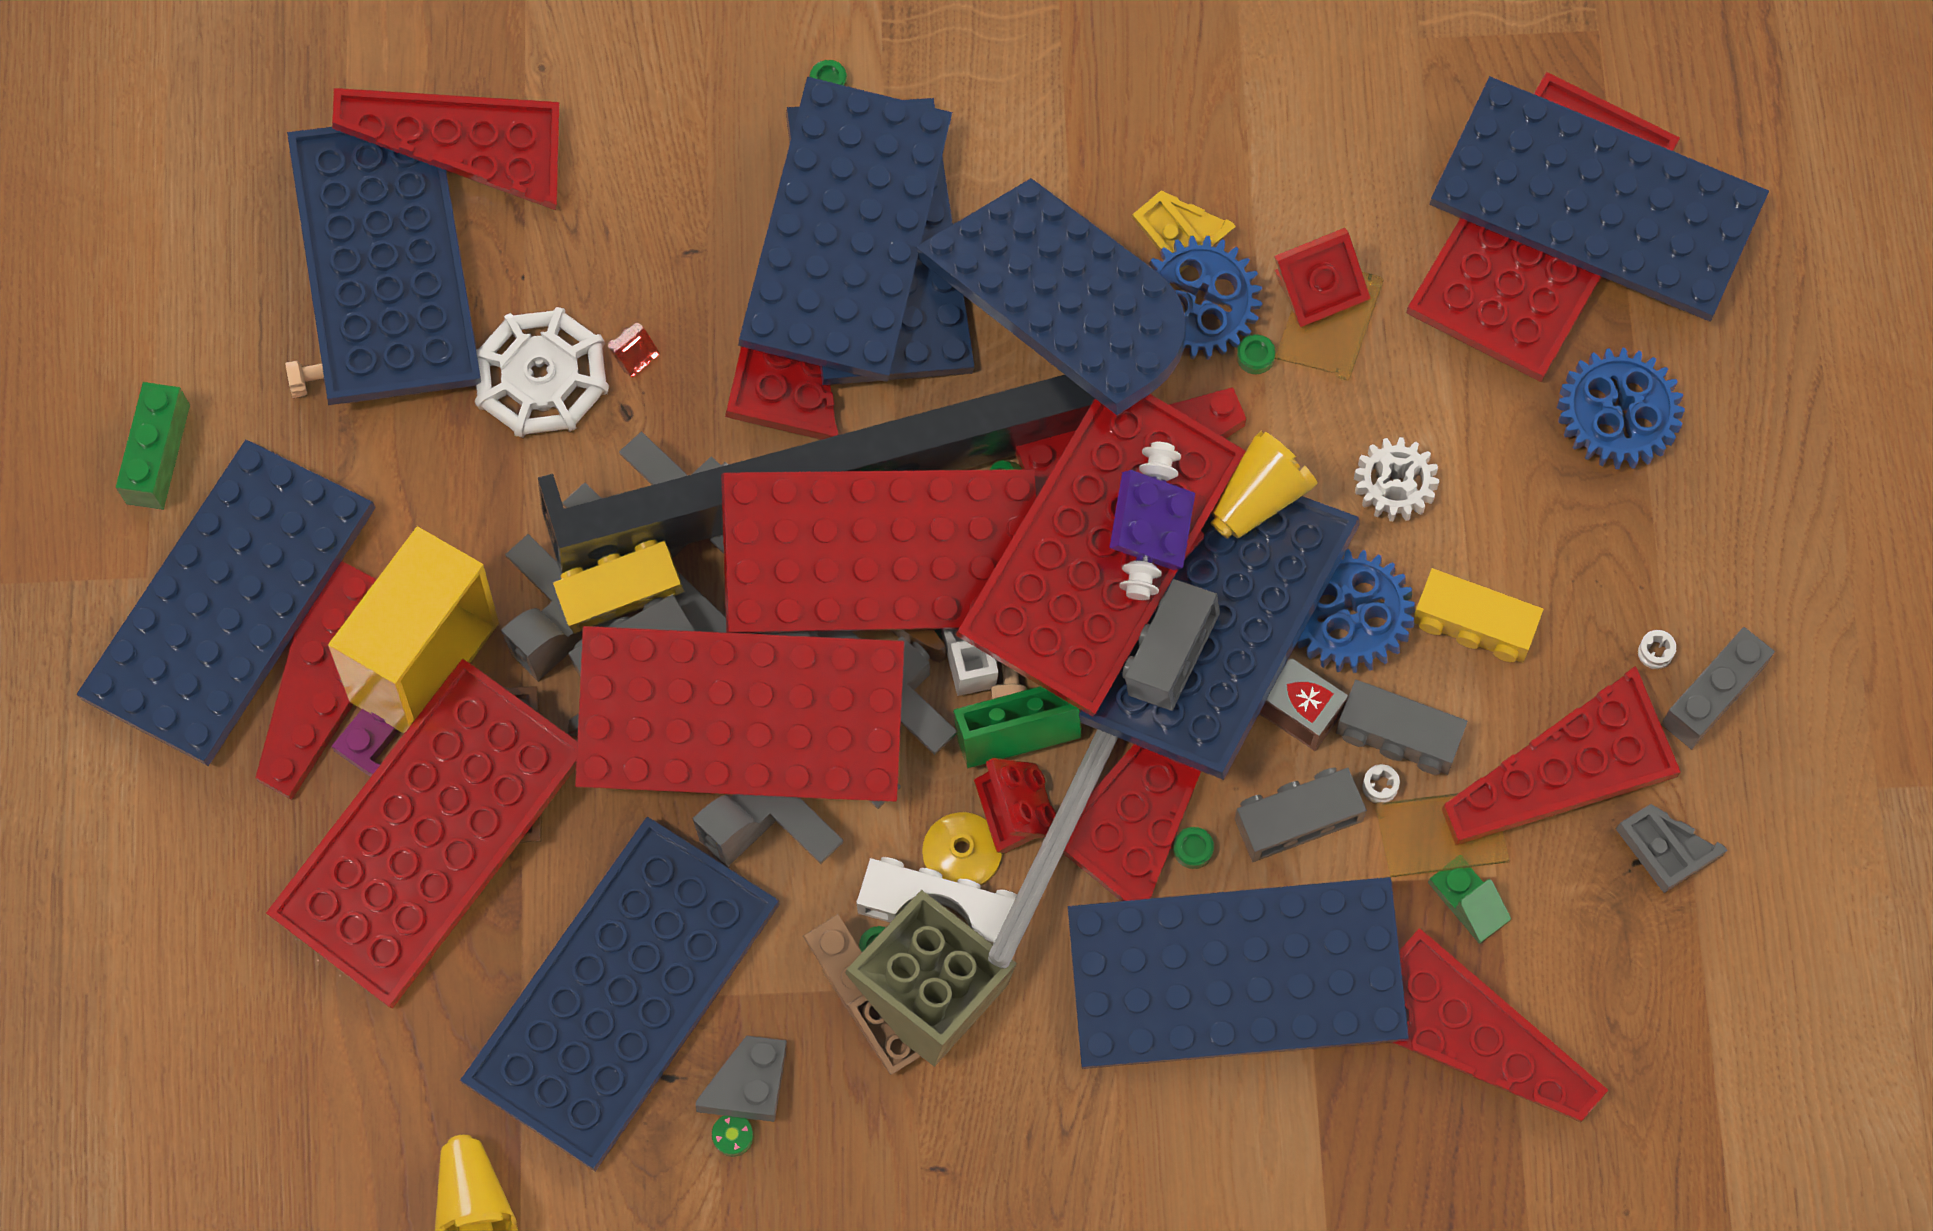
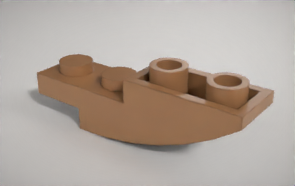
[803,914,920,1075]

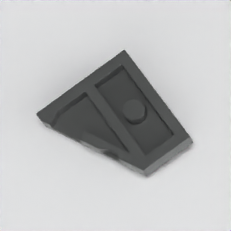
[1615,804,1727,893]
[696,1036,787,1122]

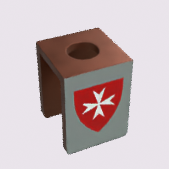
[1260,659,1348,751]

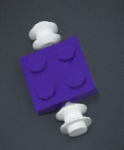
[1110,442,1195,600]

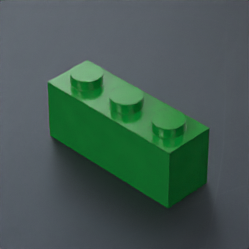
[115,382,190,510]
[953,686,1081,769]

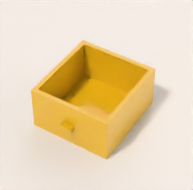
[328,526,499,734]

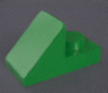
[1428,855,1511,944]

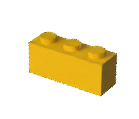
[553,540,685,633]
[1414,568,1544,663]

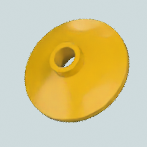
[922,812,1002,885]

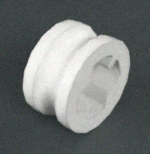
[1638,630,1676,669]
[1362,764,1400,804]

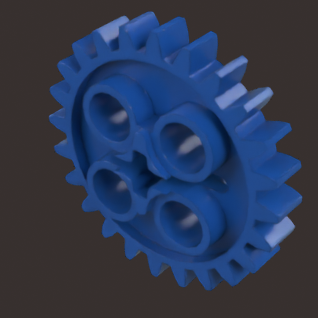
[1149,236,1262,360]
[1557,348,1685,469]
[1297,549,1415,673]

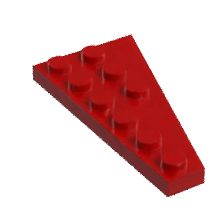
[725,347,838,440]
[1442,666,1681,845]
[1063,744,1202,901]
[1391,928,1609,1123]

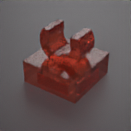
[608,322,660,377]

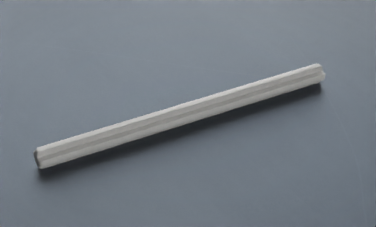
[988,729,1118,968]

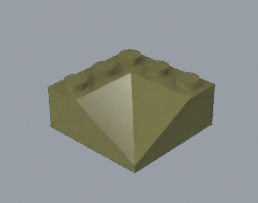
[845,890,1017,1067]

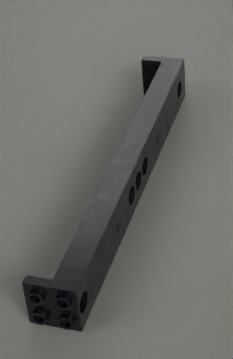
[538,375,1095,574]

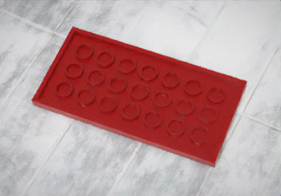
[1406,72,1680,382]
[955,394,1246,717]
[721,469,1036,633]
[575,626,905,802]
[266,658,577,1009]

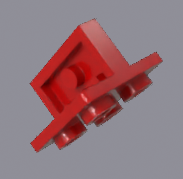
[974,758,1056,853]

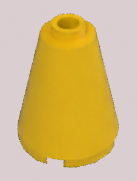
[1211,430,1317,539]
[435,1135,518,1231]

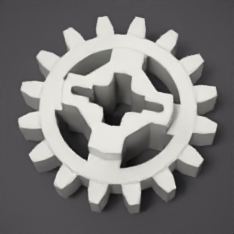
[1354,437,1439,522]

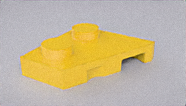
[1131,190,1236,273]

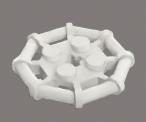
[475,307,609,438]

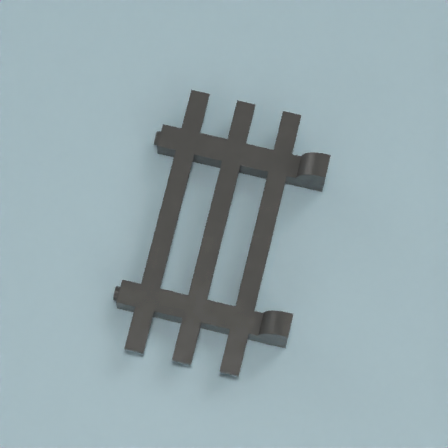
[501,431,957,867]

